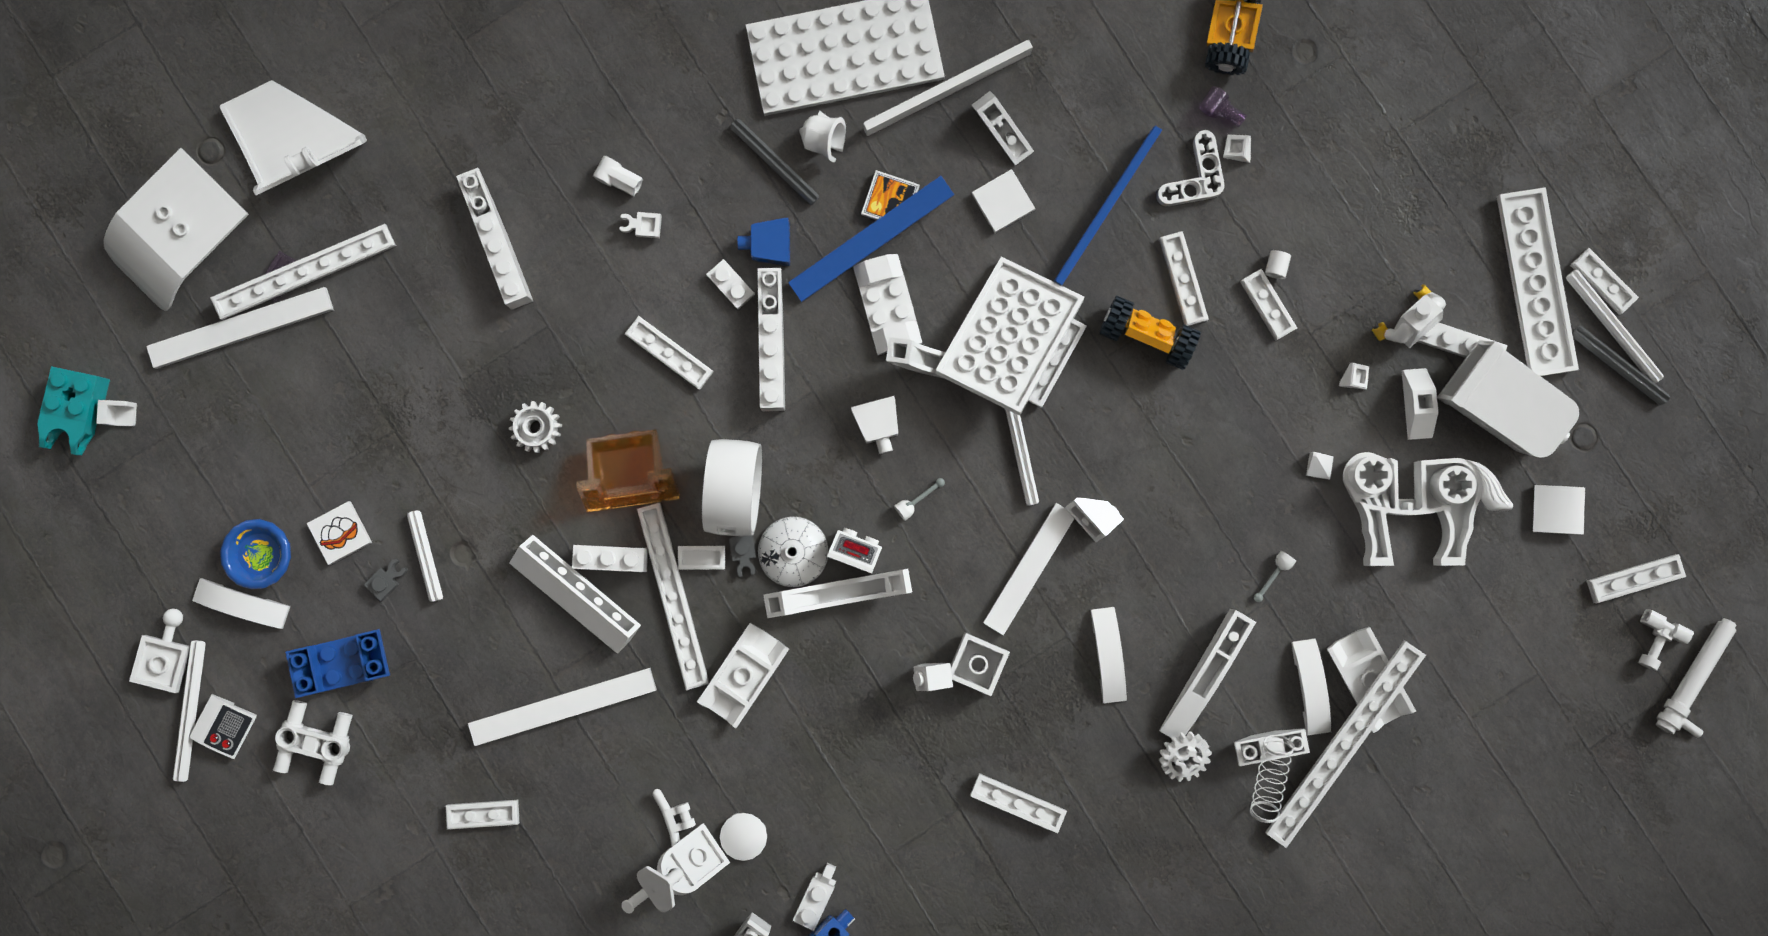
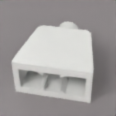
[851,396,898,454]

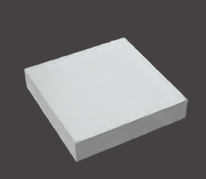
[972,169,1035,233]

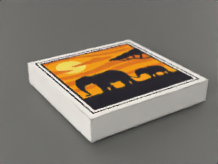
[861,170,920,220]

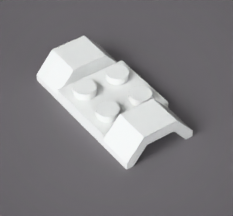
[853,254,922,355]
[697,623,789,728]
[1327,627,1416,733]

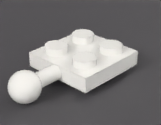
[129,609,190,693]

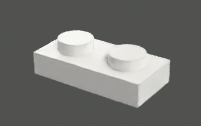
[706,259,755,310]

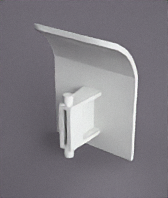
[104,148,249,311]

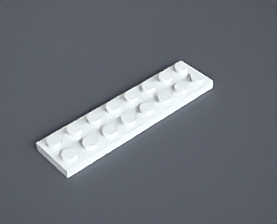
[1497,187,1579,376]

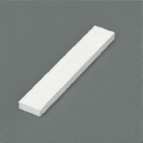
[983,503,1074,635]

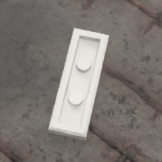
[1570,248,1639,315]
[1240,269,1297,341]
[446,800,519,829]

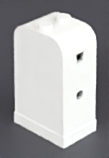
[1437,340,1579,457]

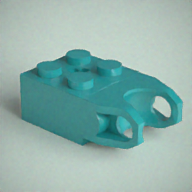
[37,366,110,456]

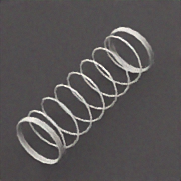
[1250,735,1294,823]

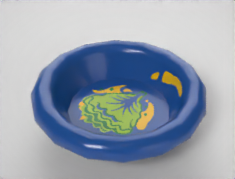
[220,519,291,589]

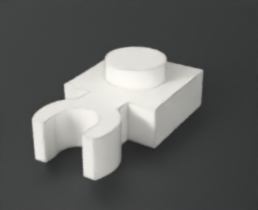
[619,212,662,239]

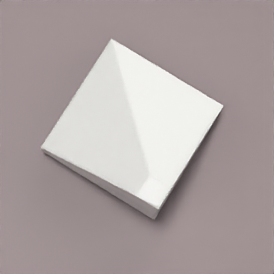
[1223,135,1251,163]
[1339,363,1369,390]
[1306,452,1333,480]

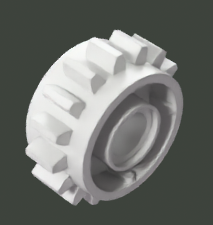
[509,401,562,453]

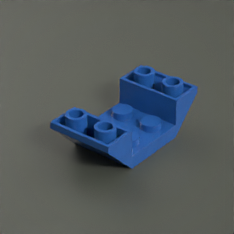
[285,629,390,698]

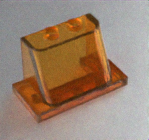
[577,429,680,512]

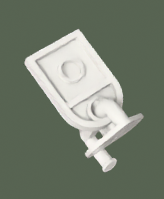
[622,823,730,914]

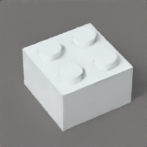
[951,632,1010,696]

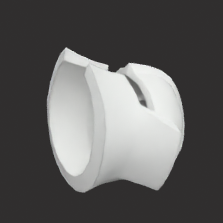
[799,111,846,162]

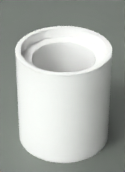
[1265,250,1291,279]

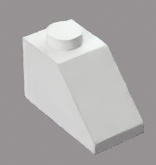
[1065,498,1123,542]
[913,663,953,691]

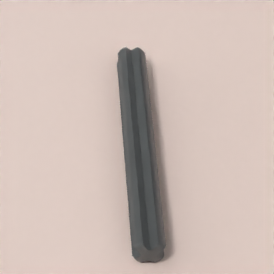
[730,119,819,205]
[1572,326,1670,405]

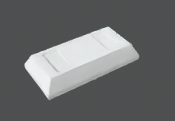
[678,546,725,570]

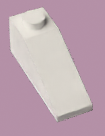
[972,91,1034,165]

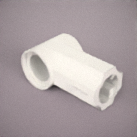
[593,156,643,197]

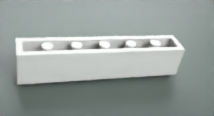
[509,535,641,654]

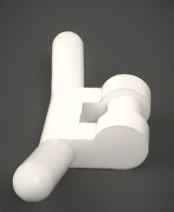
[652,789,696,846]

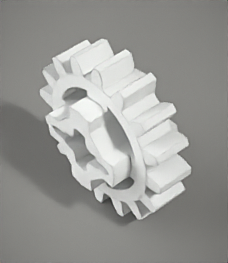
[1159,731,1212,782]

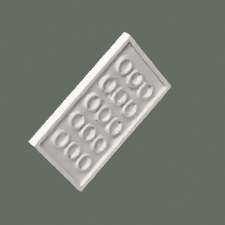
[935,257,1084,416]

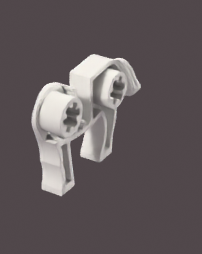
[1343,452,1513,566]

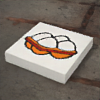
[307,501,372,565]

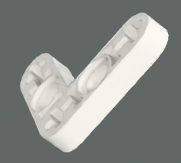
[1156,130,1224,206]

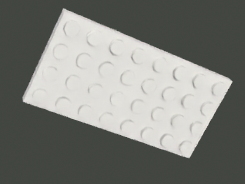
[746,0,945,116]

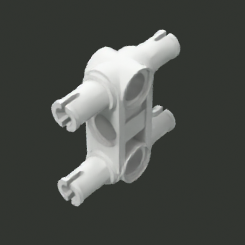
[273,700,353,785]

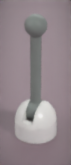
[894,478,945,521]
[1254,550,1296,602]

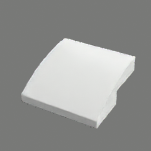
[1533,485,1585,535]

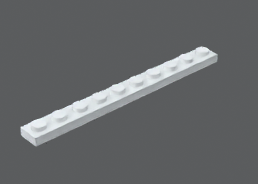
[1266,640,1426,848]

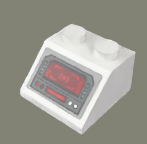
[827,527,882,573]

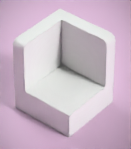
[97,400,137,426]

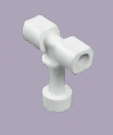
[1638,610,1693,671]

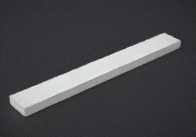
[863,40,1033,136]
[210,224,396,320]
[146,287,334,369]
[637,503,709,690]
[468,668,657,746]

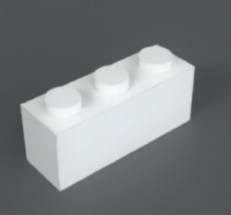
[572,545,648,572]

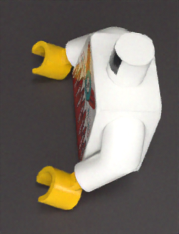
[1372,284,1446,348]

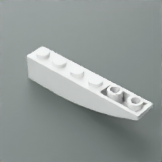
[456,168,533,310]
[758,268,785,411]
[1159,609,1256,739]

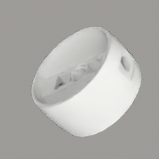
[702,439,762,536]

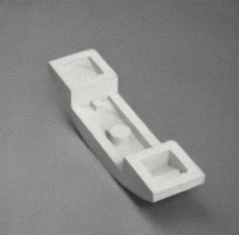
[192,578,290,629]
[1091,607,1127,703]
[1291,638,1331,736]

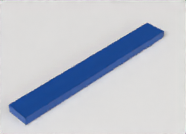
[1054,126,1162,286]
[788,176,954,302]

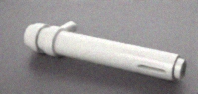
[1656,618,1737,738]

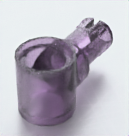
[1199,86,1247,127]

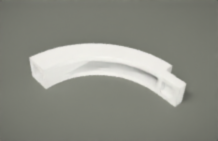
[886,337,946,378]
[764,569,912,618]

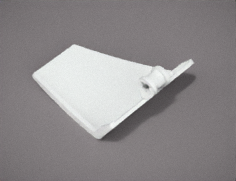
[220,80,367,195]

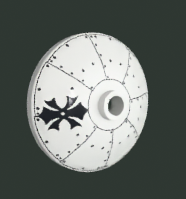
[758,517,828,587]

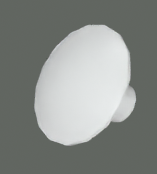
[720,813,767,861]

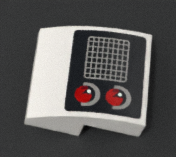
[189,694,257,759]

